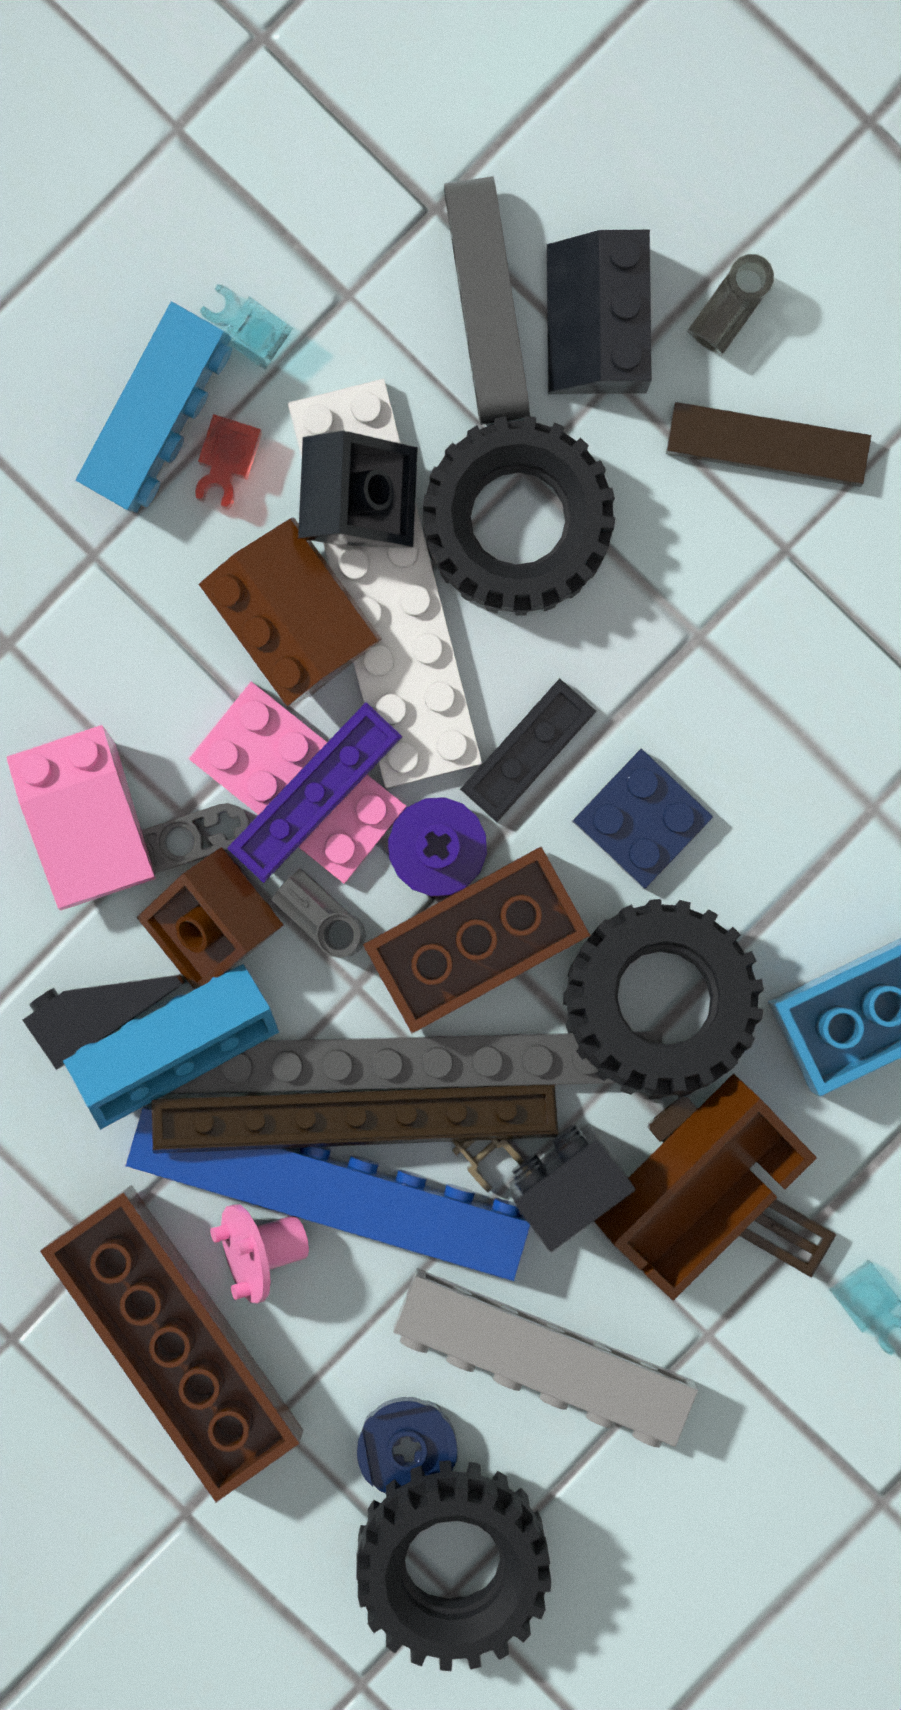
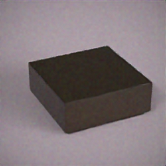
[647,1096,697,1142]

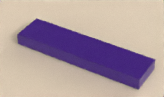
[227,702,403,883]

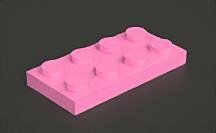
[189,682,407,884]

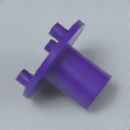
[388,797,487,896]

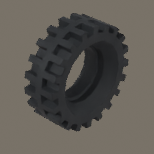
[423,416,615,616]
[563,899,764,1099]
[356,1460,552,1671]

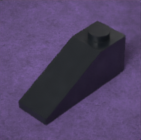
[22,974,187,1070]

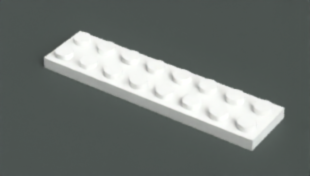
[288,378,482,789]

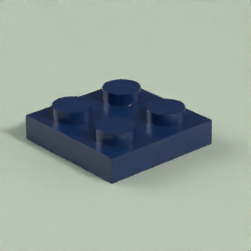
[572,748,713,889]

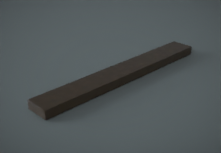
[152,1084,559,1154]

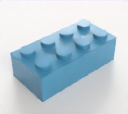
[768,938,901,1097]

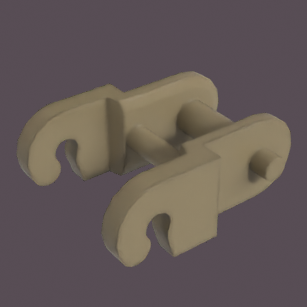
[452,1139,524,1193]

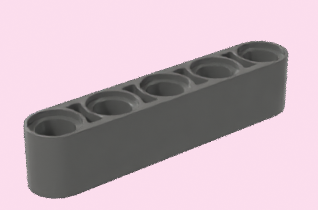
[444,176,530,425]

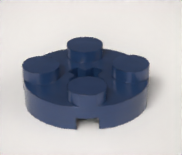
[357,1397,457,1494]

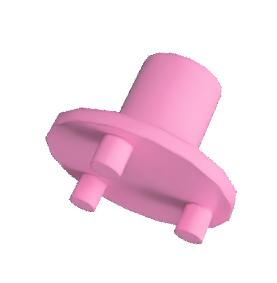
[210,1204,309,1303]

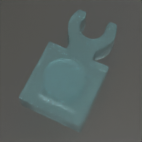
[200,284,293,369]
[829,1260,901,1355]

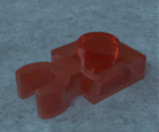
[195,414,262,510]

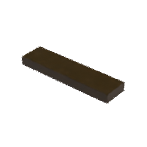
[666,402,872,487]

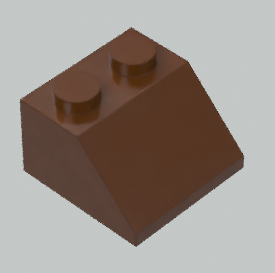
[136,847,284,990]

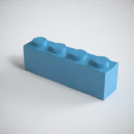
[75,301,232,512]
[63,964,279,1130]

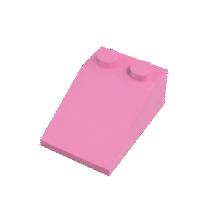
[6,725,156,911]

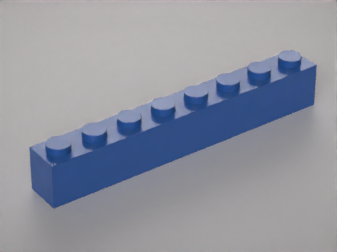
[125,1104,530,1281]

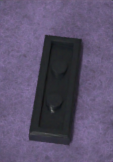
[460,678,597,823]

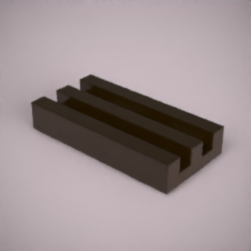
[739,1199,836,1278]

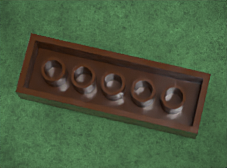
[40,1185,303,1502]

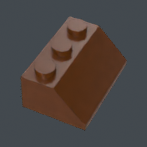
[199,517,382,706]

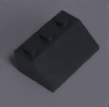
[546,229,652,394]

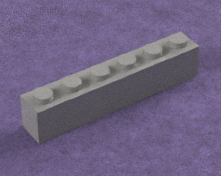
[393,1268,698,1448]

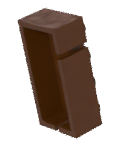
[594,1073,817,1301]

